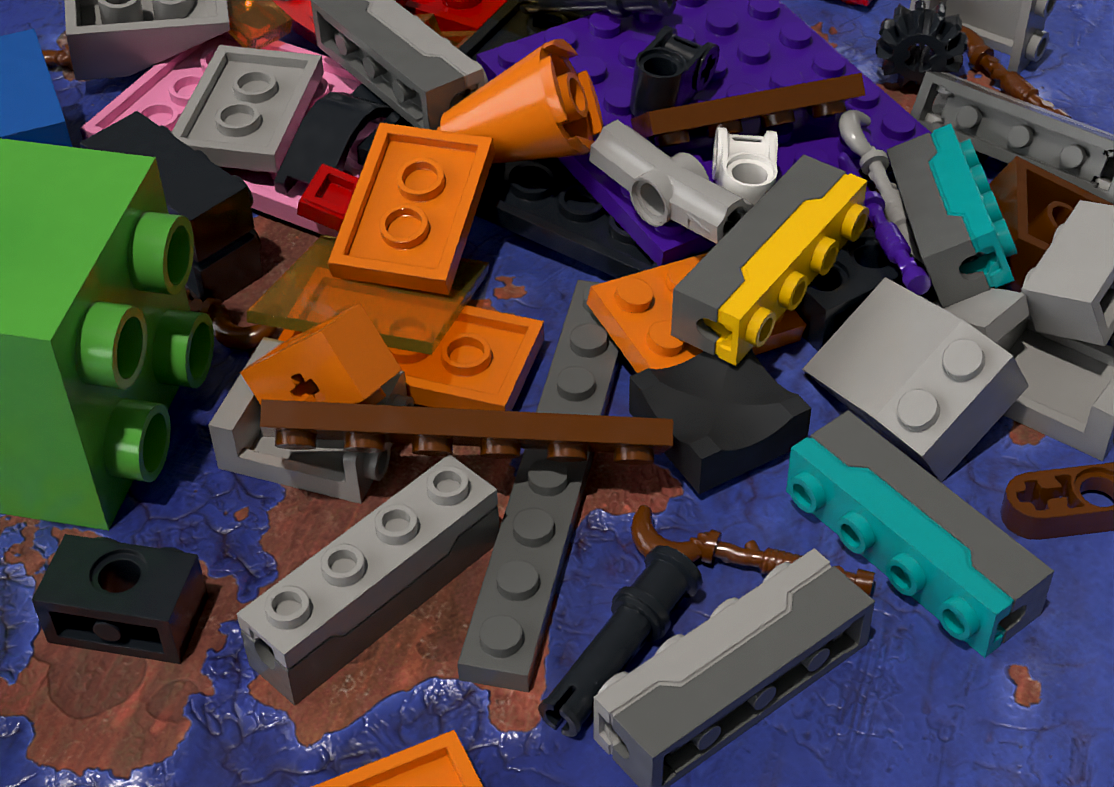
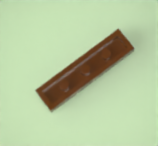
[631,73,866,148]

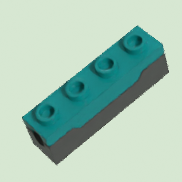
[886,123,1018,308]
[786,410,1054,658]

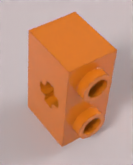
[240,303,402,405]

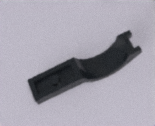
[274,83,394,195]

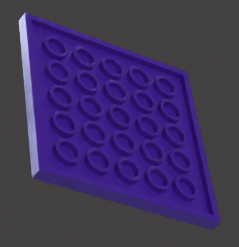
[477,0,931,266]

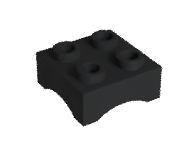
[629,349,812,494]

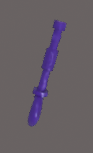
[838,152,932,295]

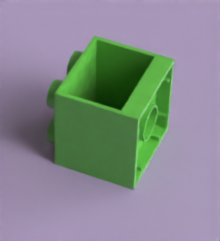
[0,138,214,531]

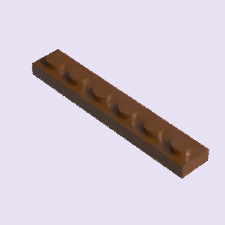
[260,399,673,465]

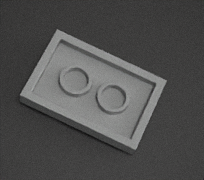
[172,45,324,173]

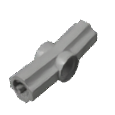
[589,119,754,244]

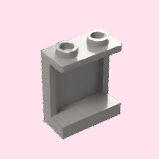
[910,0,1057,74]
[996,291,1114,461]
[208,337,414,504]

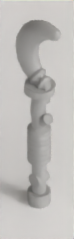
[839,110,927,273]

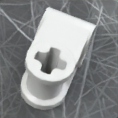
[712,127,778,205]

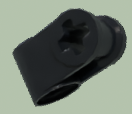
[629,25,720,117]

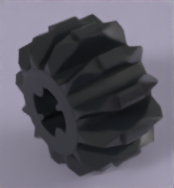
[875,0,968,89]

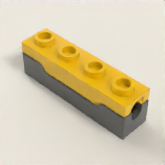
[671,154,869,366]

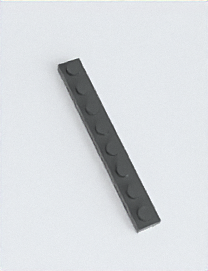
[457,280,622,693]

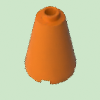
[437,39,603,164]

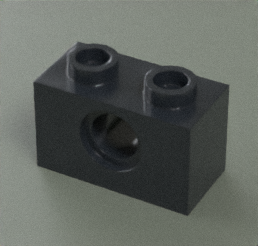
[32,534,209,664]

